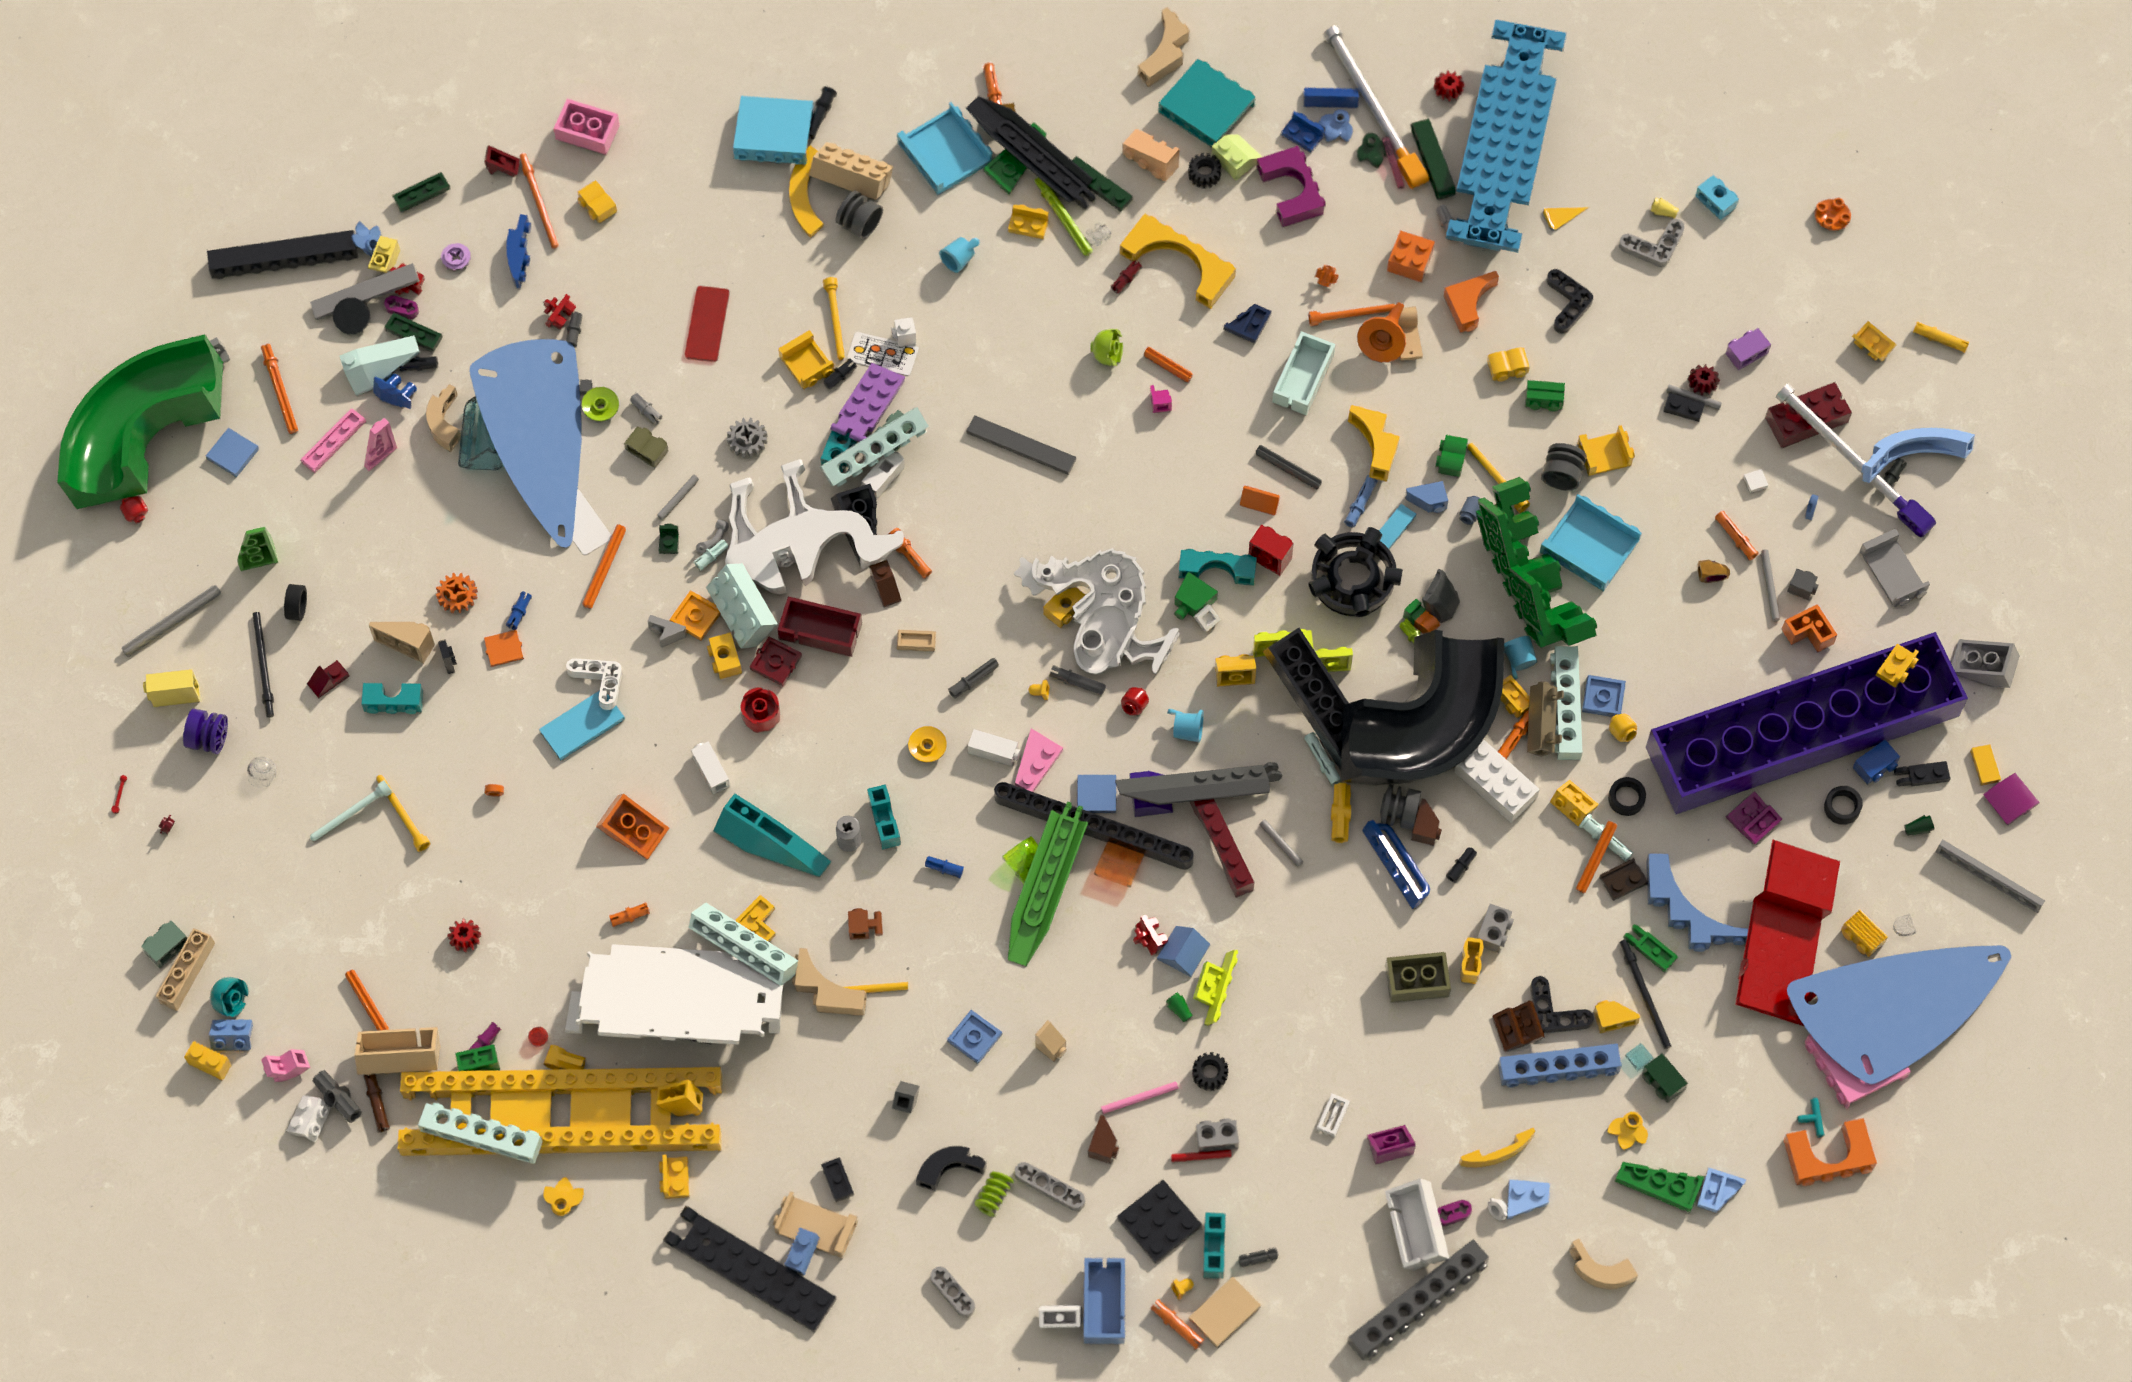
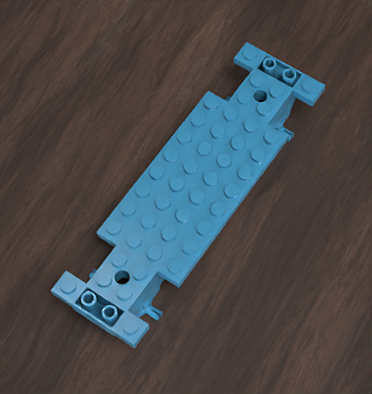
[1446,19,1567,253]

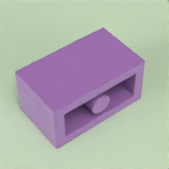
[1726,328,1771,371]

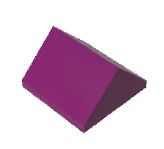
[1367,1125,1416,1164]

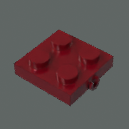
[750,636,802,686]

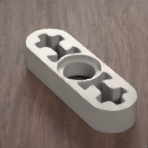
[931,1267,975,1317]

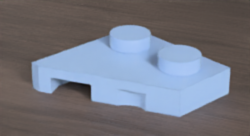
[1697,1168,1746,1213]
[1507,1179,1550,1219]

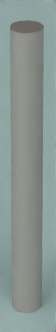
[1761,549,1780,621]

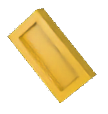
[1970,744,2001,786]

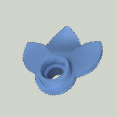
[1319,109,1353,142]
[352,221,381,256]

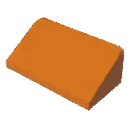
[1240,485,1280,515]

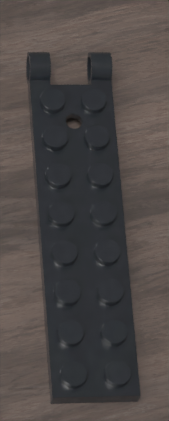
[663,1206,837,1332]

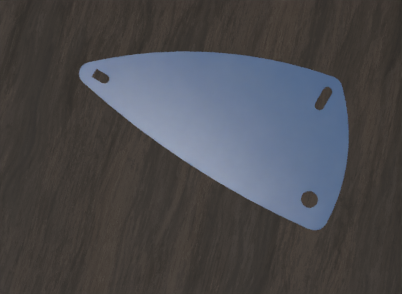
[469,339,581,548]
[1787,945,2011,1084]

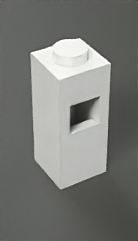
[861,452,905,500]
[968,729,1020,766]
[691,741,730,795]

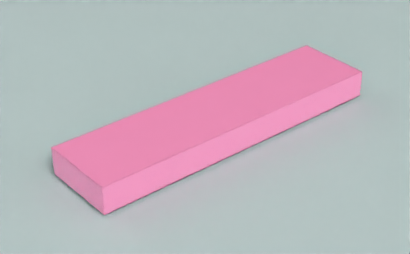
[300,408,366,473]

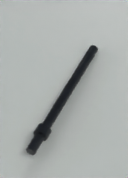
[252,612,274,718]
[1619,939,1671,1049]

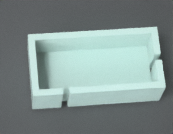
[1272,331,1336,415]
[706,563,777,648]

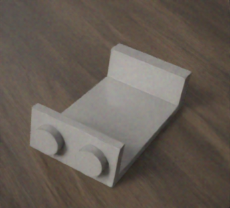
[1860,528,1930,607]

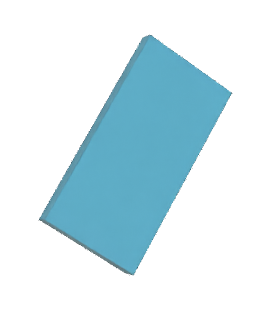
[539,690,625,760]

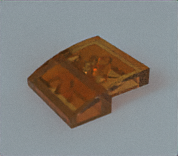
[1094,842,1144,888]

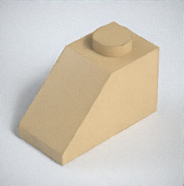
[1035,1020,1067,1062]

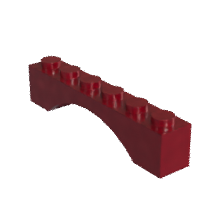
[1190,799,1254,898]

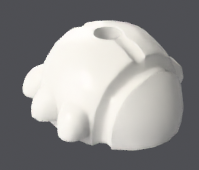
[1487,1198,1507,1221]

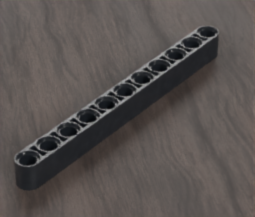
[994,782,1194,870]

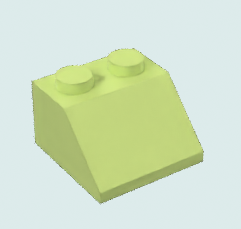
[1211,134,1262,180]

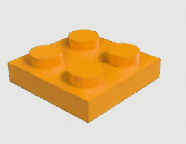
[669,590,721,641]

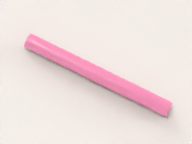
[1101,1081,1178,1114]

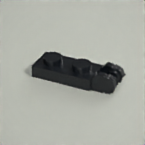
[1893,761,1951,787]

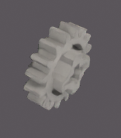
[727,418,768,458]

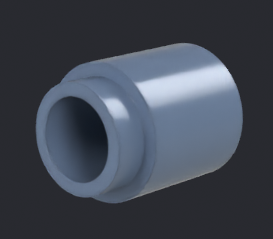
[1459,496,1481,525]

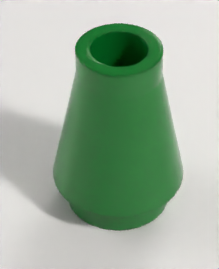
[1165,992,1193,1022]

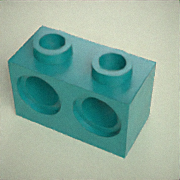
[821,431,857,473]

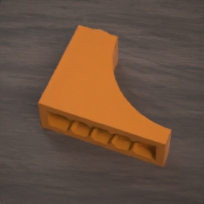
[1444,271,1499,333]

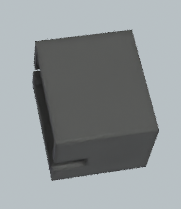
[580,379,592,395]

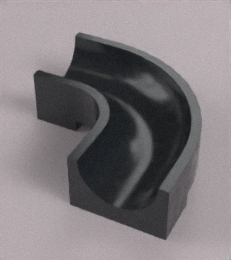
[1341,630,1504,785]

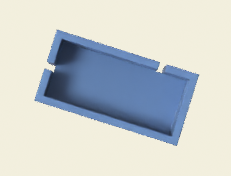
[1084,1258,1125,1344]

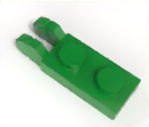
[1623,924,1678,972]

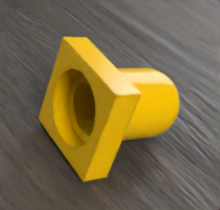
[1028,680,1050,700]
[1170,1278,1194,1300]

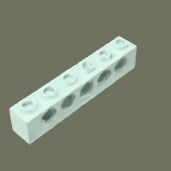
[820,407,929,487]
[1550,646,1583,760]
[688,903,798,986]
[418,1103,542,1164]

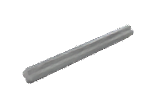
[122,585,221,656]

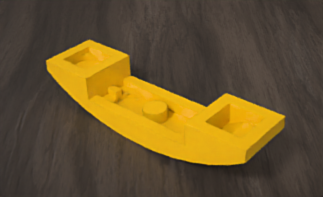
[1459,1127,1535,1168]

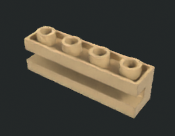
[156,928,215,1011]

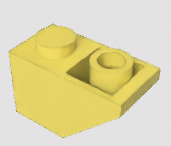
[368,236,400,273]

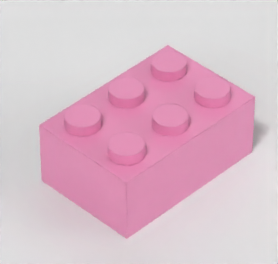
[554,99,620,155]

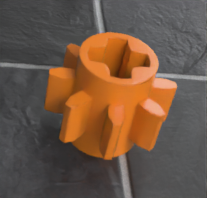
[1315,265,1339,287]

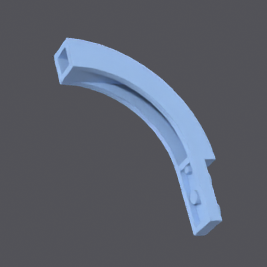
[1861,428,1975,483]

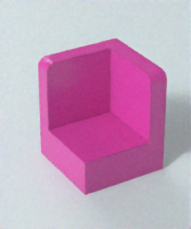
[1150,385,1172,413]

